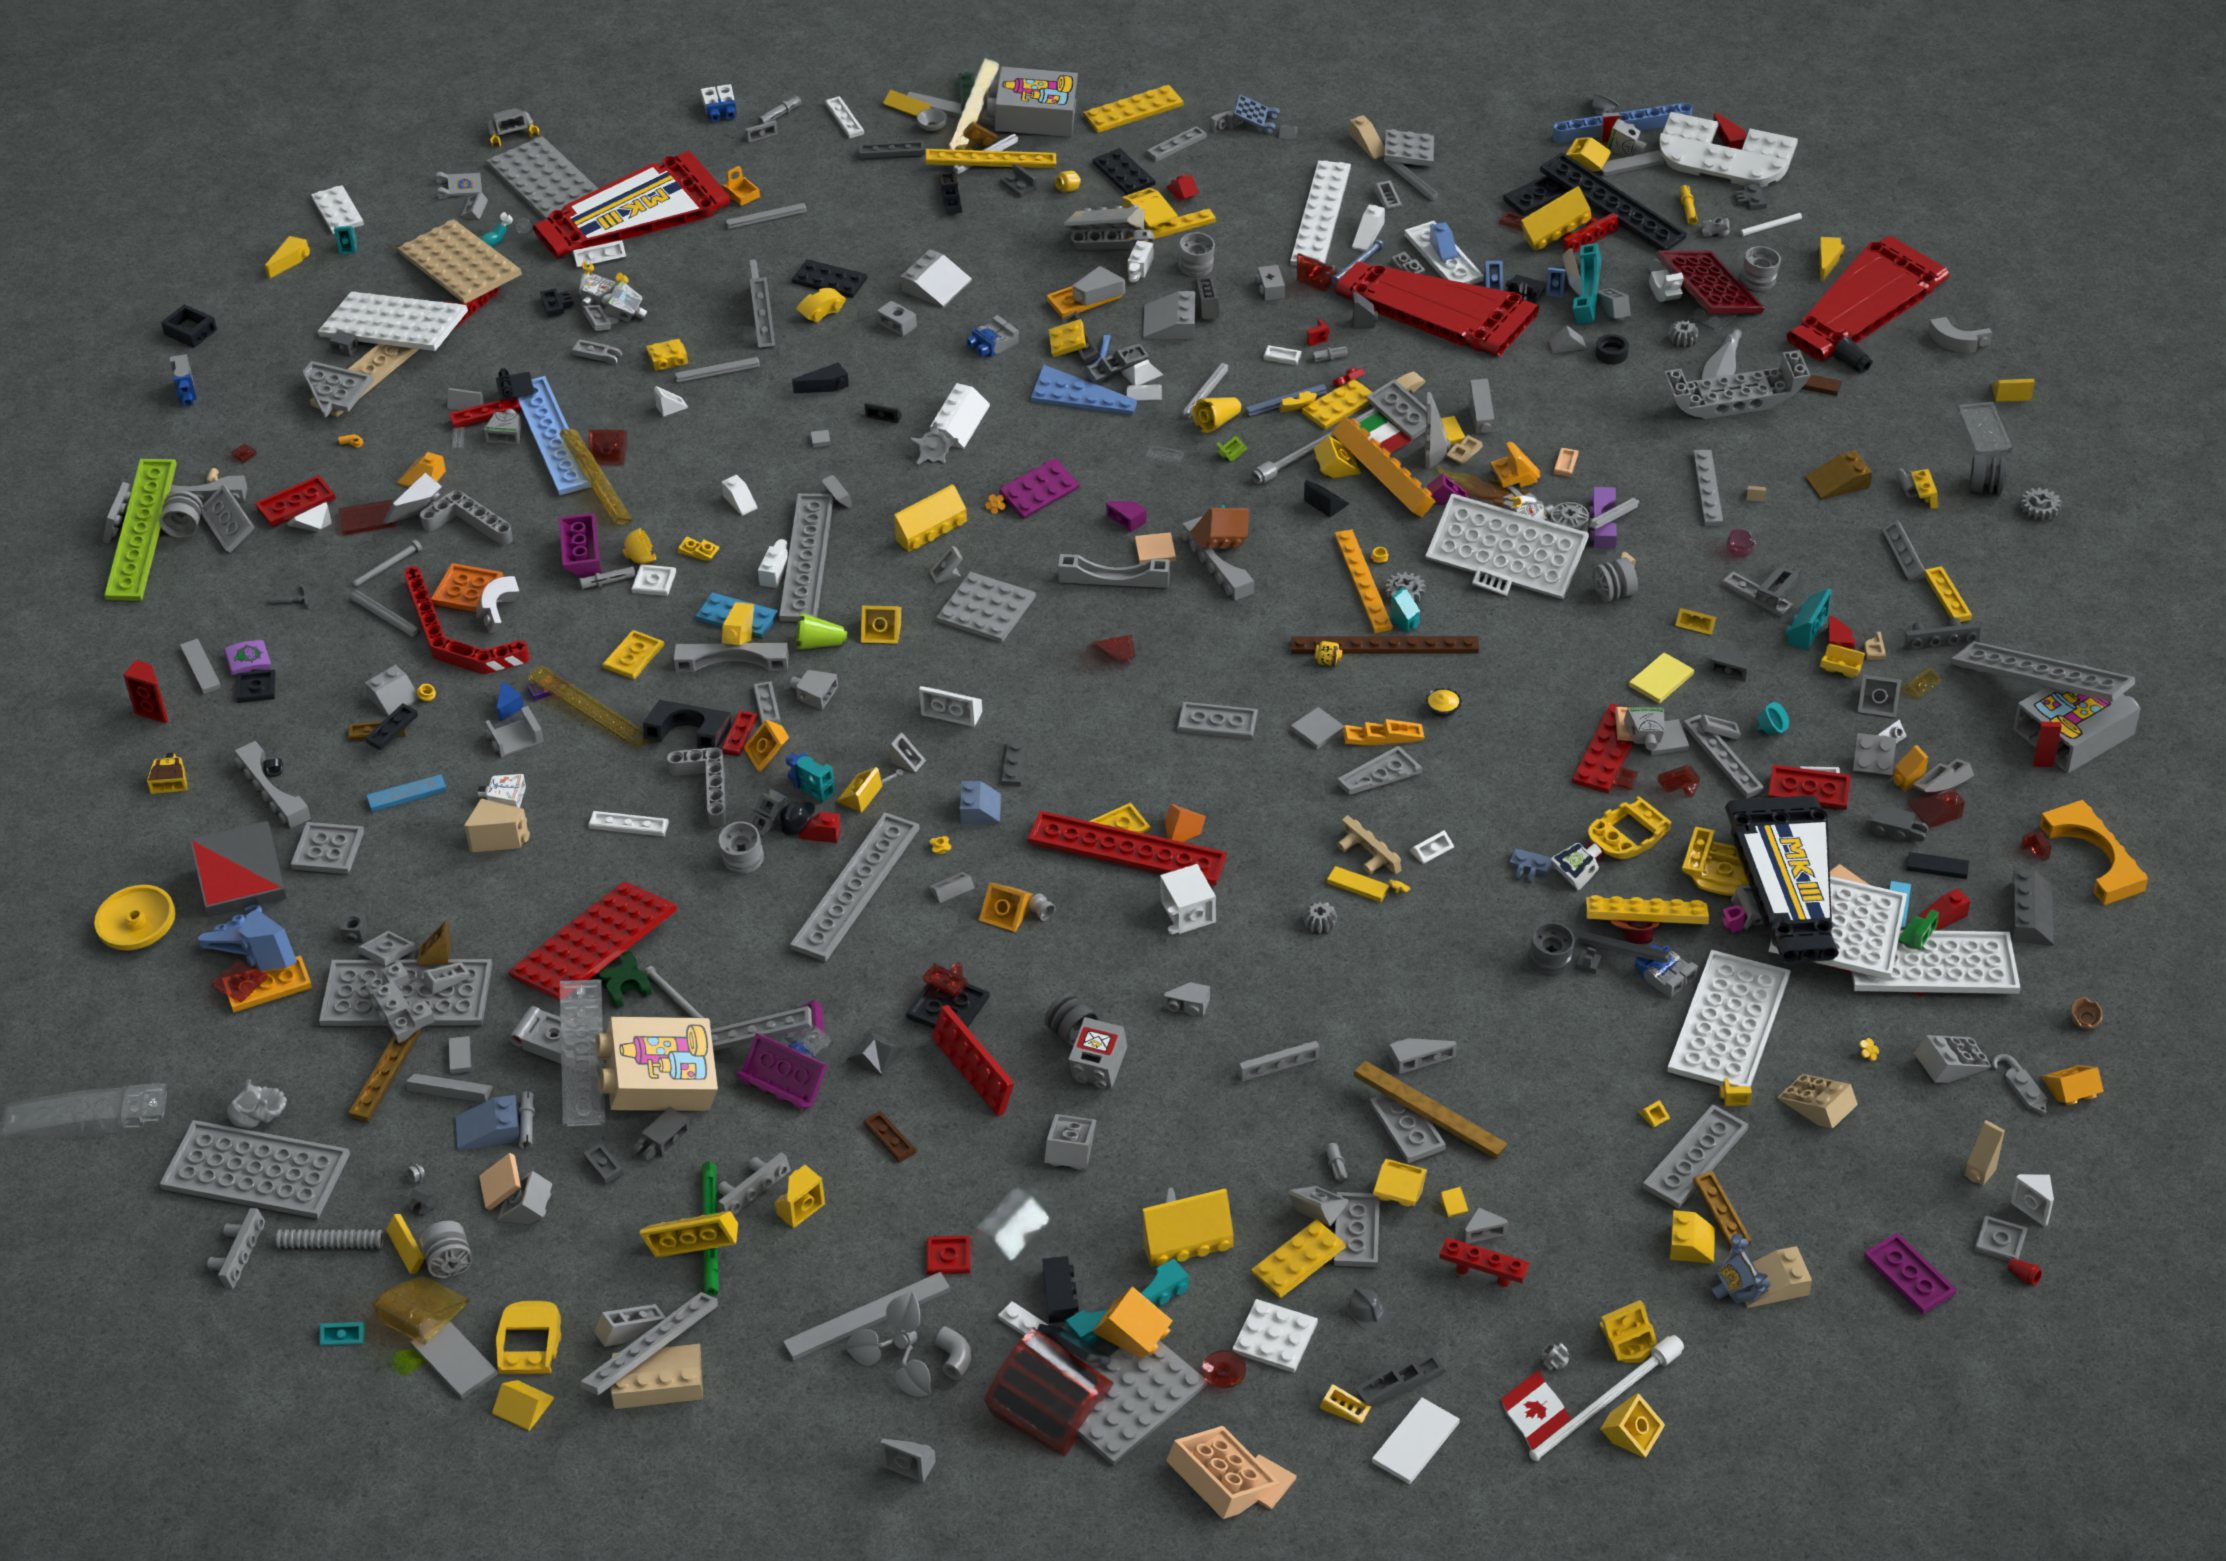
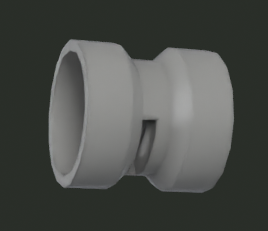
[1028,893,1056,921]

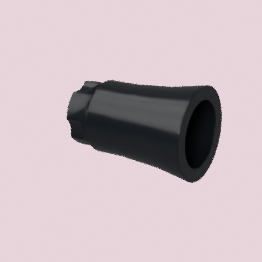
[1833,337,1873,373]

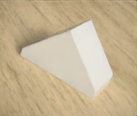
[654,386,688,417]

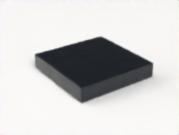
[236,669,276,703]

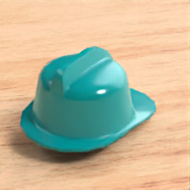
[1757,702,1789,735]

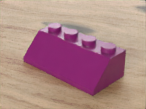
[559,513,602,578]

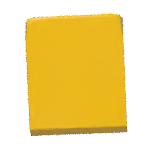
[1638,1100,1670,1128]
[1440,1187,1468,1217]

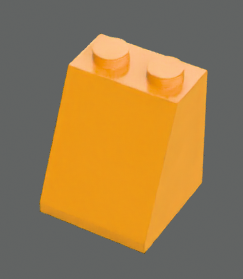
[1092,1287,1173,1359]

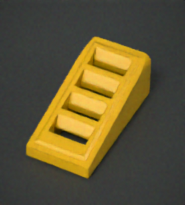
[1319,1384,1371,1425]

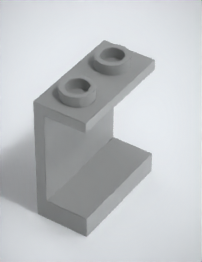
[484,706,544,757]

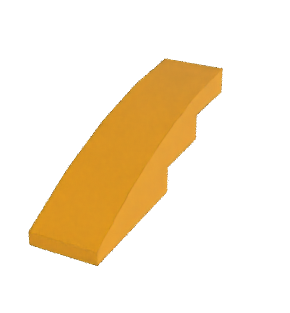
[1343,719,1424,745]

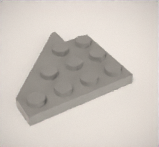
[303,361,373,418]

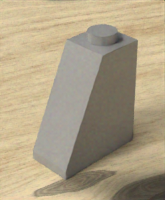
[1073,266,1126,306]
[1469,379,1494,433]

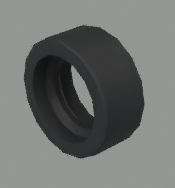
[1595,334,1629,365]

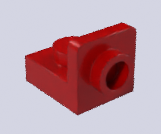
[1307,319,1330,346]

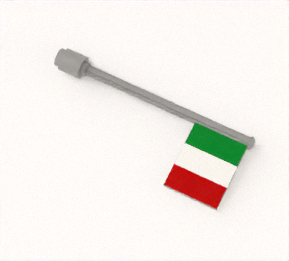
[1251,407,1412,485]

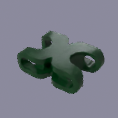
[595,951,652,1009]

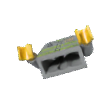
[488,108,539,148]

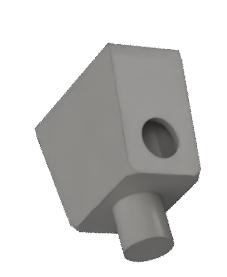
[790,670,838,710]

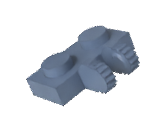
[1509,848,1553,883]

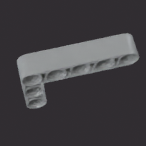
[420,490,513,545]
[667,748,726,827]

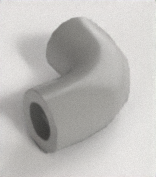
[935,1326,971,1380]

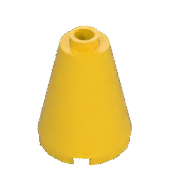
[1192,397,1241,433]

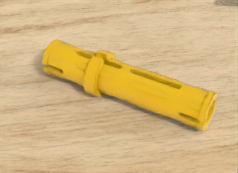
[1679,185,1698,225]

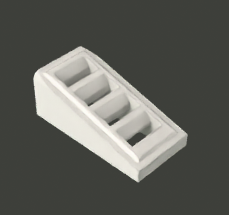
[1472,566,1513,596]

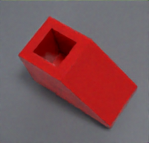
[1166,174,1199,201]

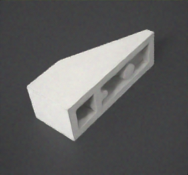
[1352,205,1385,251]

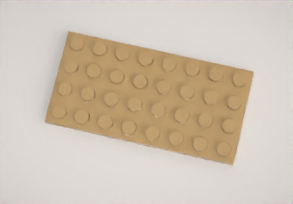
[398,219,522,304]

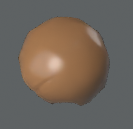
[2070,997,2103,1030]

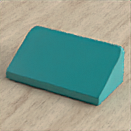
[319,1322,366,1346]

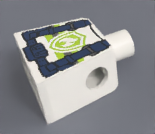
[1551,843,1602,890]

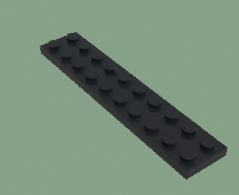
[1540,152,1687,251]

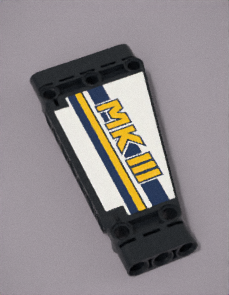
[1725,795,1839,963]

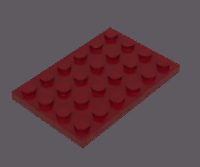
[1656,251,1765,315]

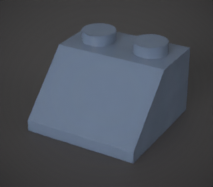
[960,781,1001,824]

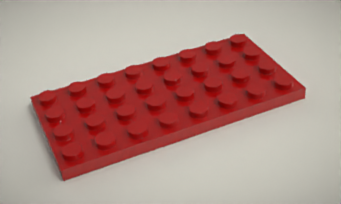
[508,881,677,1002]

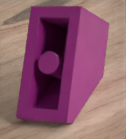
[1427,473,1468,505]
[1106,501,1147,532]

